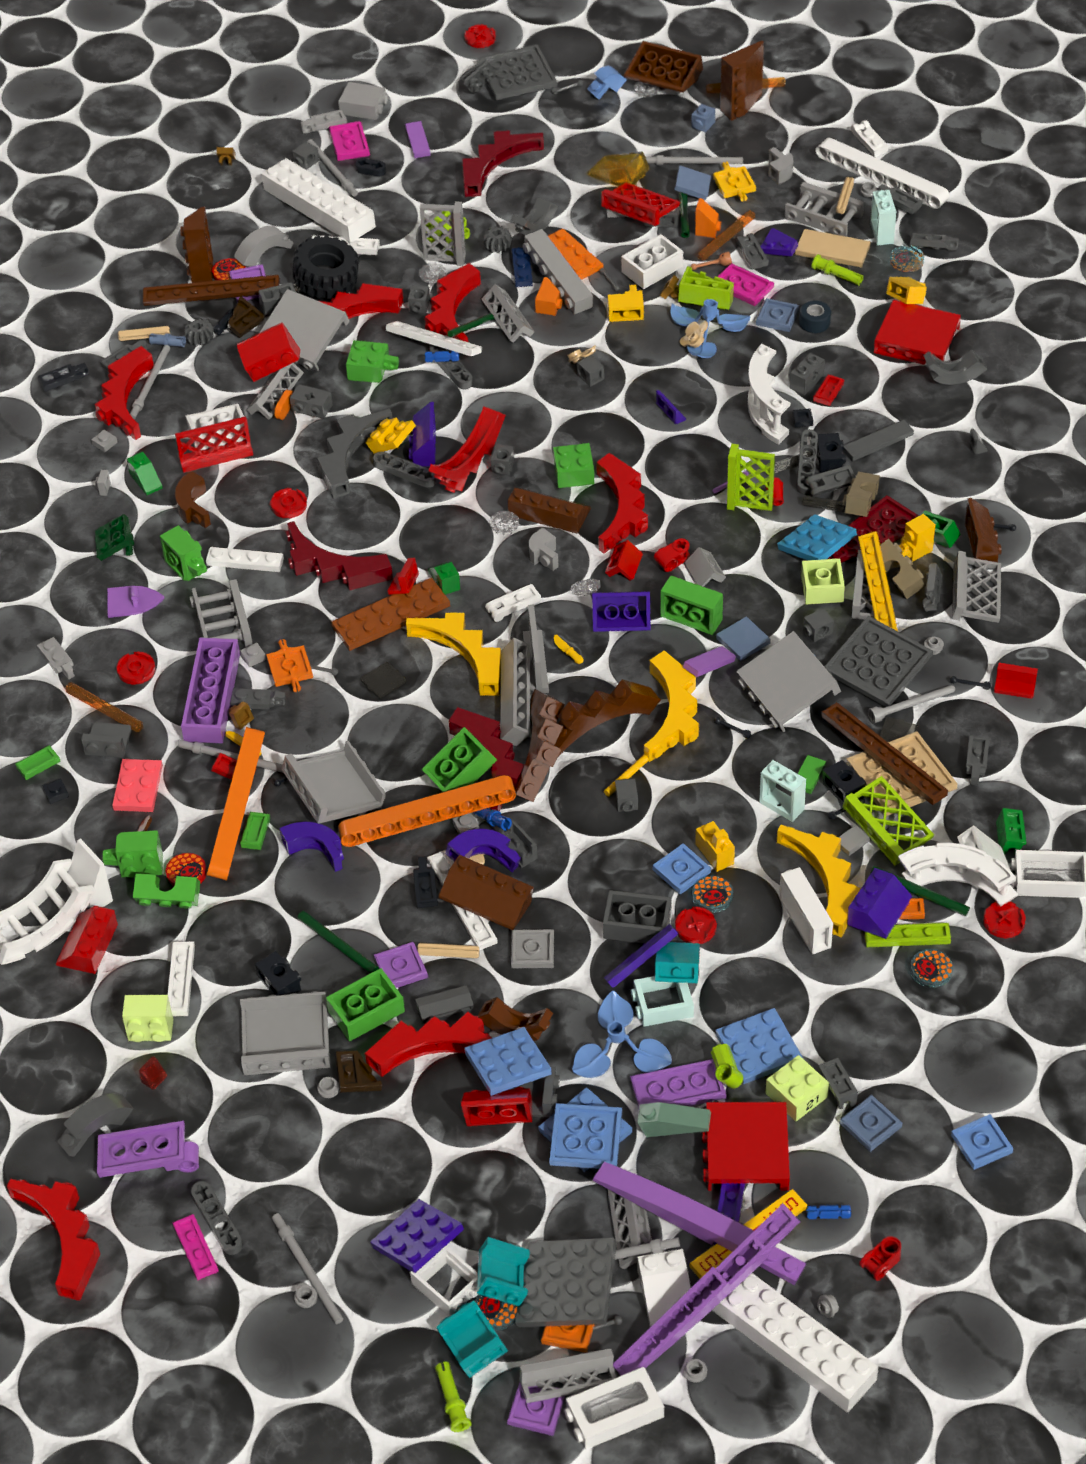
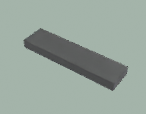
[844,420,914,461]

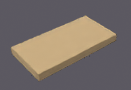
[795,229,871,268]

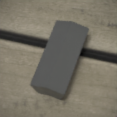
[415,985,474,1023]

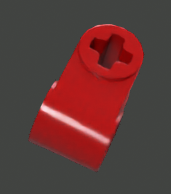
[654,538,690,572]
[859,1236,901,1281]

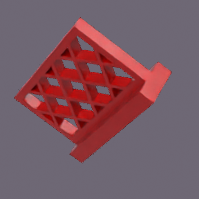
[602,182,680,226]
[175,416,253,473]

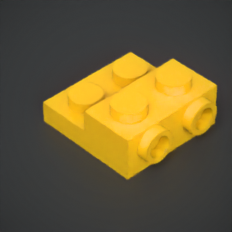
[366,418,416,454]

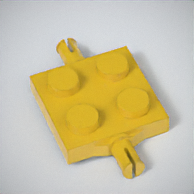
[713,161,756,202]

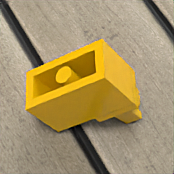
[886,277,927,304]
[608,285,644,322]
[899,514,935,562]
[695,821,735,872]

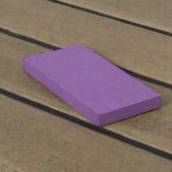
[630,1059,726,1108]

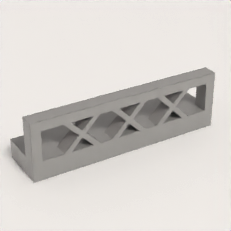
[482,284,535,343]
[247,363,304,420]
[852,550,875,620]
[608,1189,653,1269]
[519,1348,617,1403]

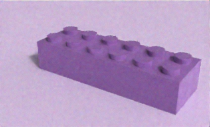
[181,638,240,743]

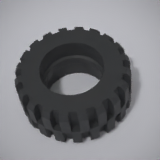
[292,235,359,299]

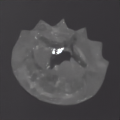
[634,81,660,98]
[419,262,446,283]
[489,511,519,535]
[571,578,601,596]

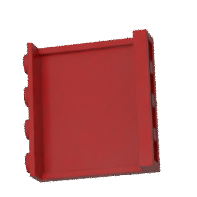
[874,300,961,365]
[703,1102,790,1191]

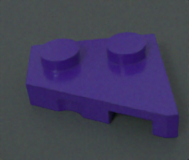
[760,228,798,256]

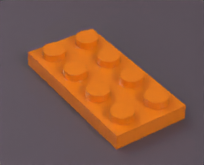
[548,229,603,280]

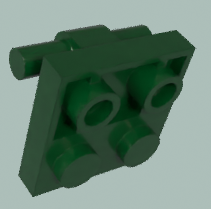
[95,514,134,561]

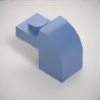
[587,66,626,100]

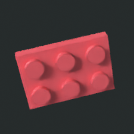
[112,759,163,812]

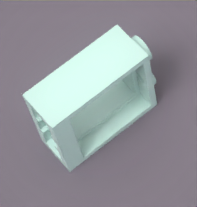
[870,190,896,245]
[760,760,806,822]
[631,976,694,1027]

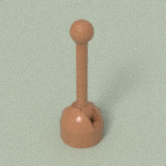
[690,251,732,270]

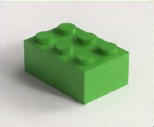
[661,576,723,635]
[422,727,497,792]
[326,968,405,1042]

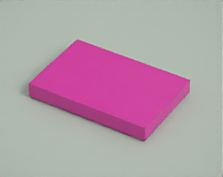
[329,121,370,161]
[718,263,774,306]

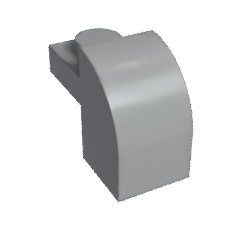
[768,147,794,185]
[529,527,558,571]

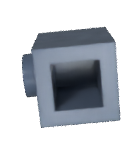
[691,104,715,133]

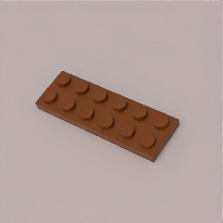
[331,577,450,651]

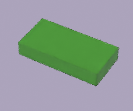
[15,745,61,780]
[798,755,826,794]
[240,812,270,850]

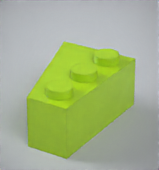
[678,266,734,310]

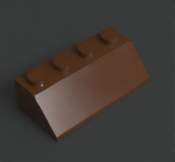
[180,207,214,283]
[508,488,591,534]
[439,855,534,930]

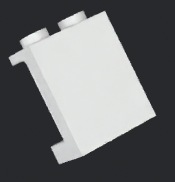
[957,825,1011,871]

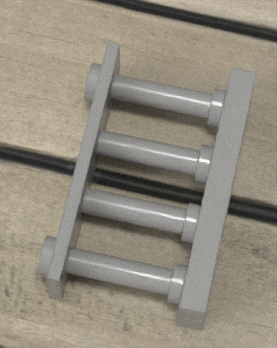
[785,182,864,237]
[190,579,253,648]

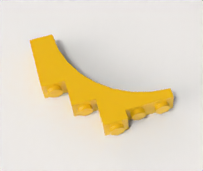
[406,613,501,696]
[644,651,699,762]
[777,825,861,937]

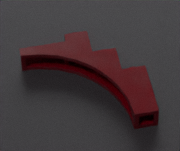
[463,131,544,197]
[285,521,393,591]
[448,707,525,811]

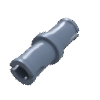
[149,333,186,347]

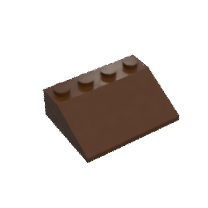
[624,41,703,93]
[720,41,764,121]

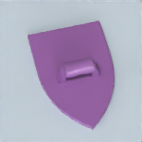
[108,586,165,618]

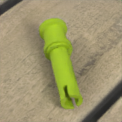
[812,254,863,286]
[435,1362,471,1432]

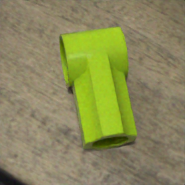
[711,1043,743,1089]

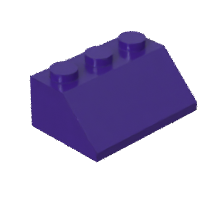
[409,402,436,466]
[592,591,651,632]
[848,868,912,939]

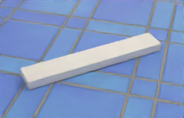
[386,321,482,356]
[427,850,497,950]

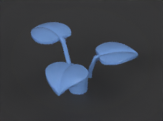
[670,299,751,358]
[572,991,672,1078]

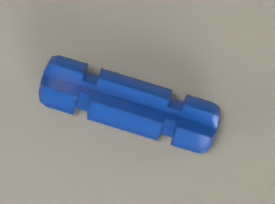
[425,351,459,362]
[806,1205,851,1219]

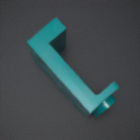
[655,942,700,983]
[477,1237,530,1306]
[436,1301,508,1378]

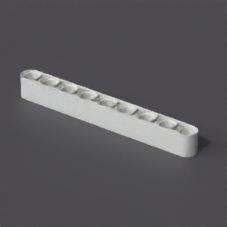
[816,138,950,209]

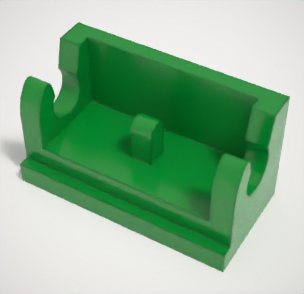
[996,808,1027,855]

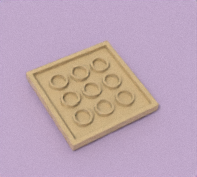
[846,732,957,816]

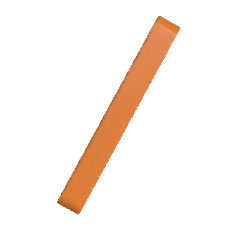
[207,727,265,880]
[338,775,516,847]

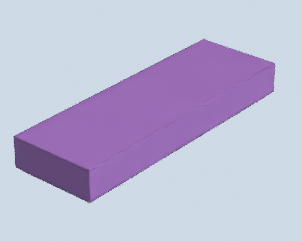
[405,121,431,158]
[683,646,736,677]

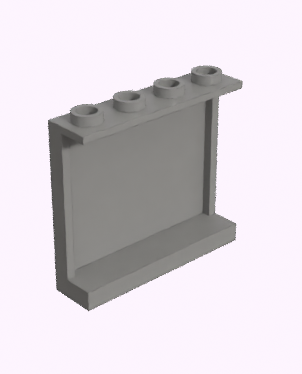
[260,289,349,371]
[736,631,841,732]
[282,741,385,824]
[240,991,330,1075]

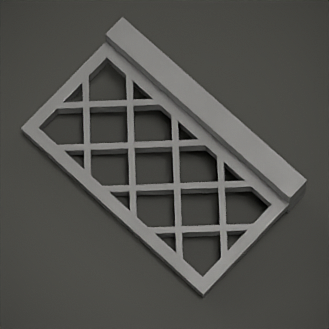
[420,201,466,266]
[952,551,1001,623]
[523,604,549,694]

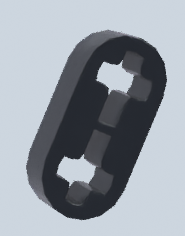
[355,158,386,177]

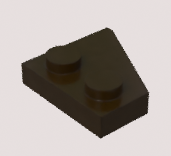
[228,296,265,338]
[335,1051,382,1093]

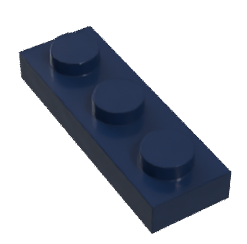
[512,247,533,287]

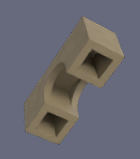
[843,472,880,517]
[880,539,925,599]

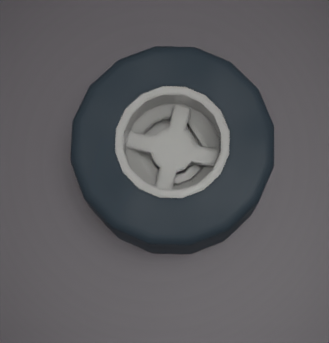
[799,300,831,333]

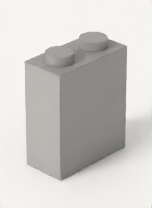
[338,82,388,120]

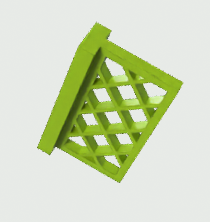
[727,444,775,511]
[842,776,934,866]

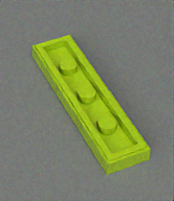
[864,923,951,947]

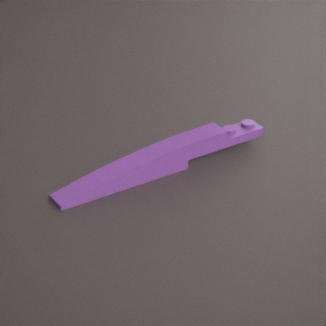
[593,1162,806,1285]
[613,1204,800,1376]

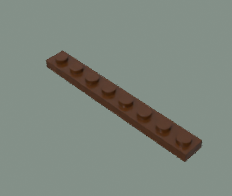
[143,274,280,306]
[822,702,948,805]

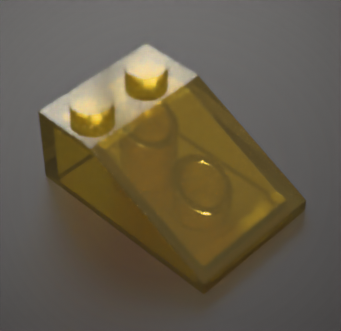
[587,151,650,187]

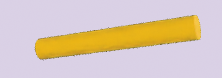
[604,755,649,797]

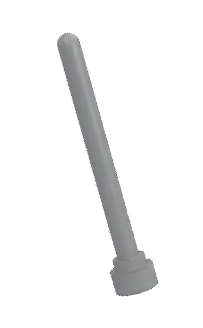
[868,685,955,724]

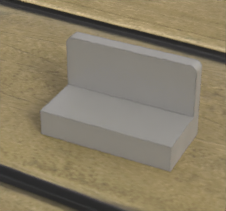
[685,547,726,587]

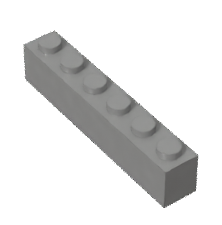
[523,229,593,314]
[500,638,530,747]

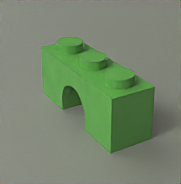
[133,874,200,909]

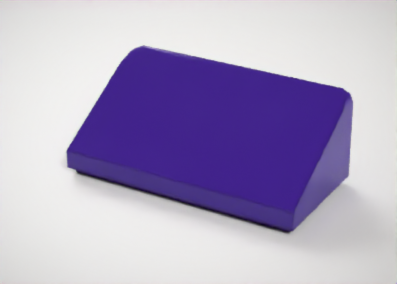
[656,390,686,424]

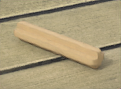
[836,177,854,214]
[118,326,170,341]
[417,943,480,958]

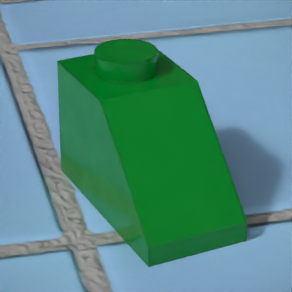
[127,452,163,496]
[921,511,961,548]
[428,562,460,595]

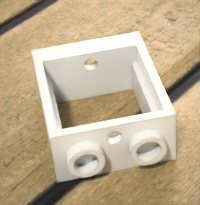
[410,1246,479,1316]

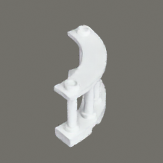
[748,344,791,445]
[898,843,1018,907]
[0,859,96,965]

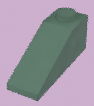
[637,1102,711,1137]

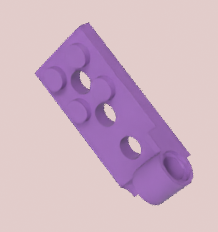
[97,1121,199,1177]

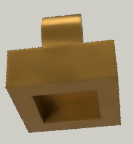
[216,147,236,166]
[660,275,679,299]
[228,702,254,730]

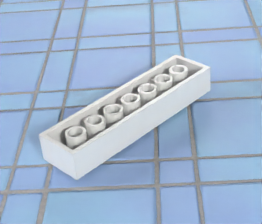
[261,158,376,243]
[712,1273,878,1413]

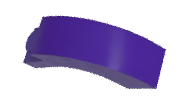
[279,822,344,872]
[445,829,521,872]

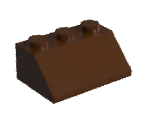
[964,498,1002,563]

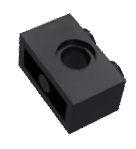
[817,433,846,473]
[822,760,867,804]
[255,951,302,996]

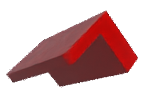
[605,540,643,581]
[388,558,419,595]
[994,663,1038,699]

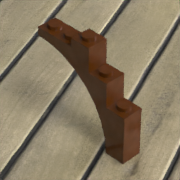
[555,679,661,758]
[515,689,565,802]

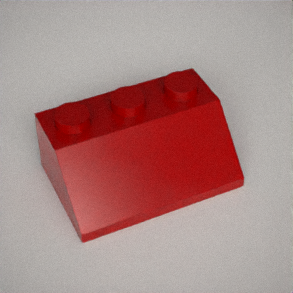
[237,322,301,382]
[56,906,118,974]
[461,1087,533,1126]

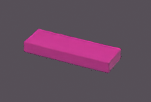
[173,1214,219,1281]

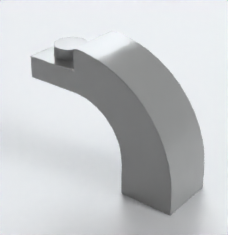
[234,226,293,267]

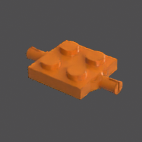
[266,639,313,692]

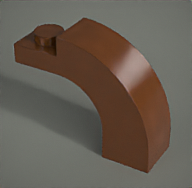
[175,470,211,528]
[478,997,553,1041]

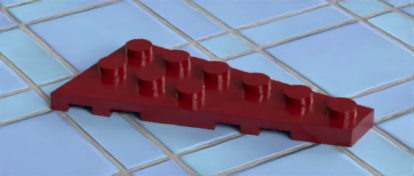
[827,495,919,563]

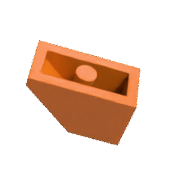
[695,198,721,238]
[535,277,562,316]

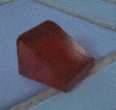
[139,1056,167,1090]

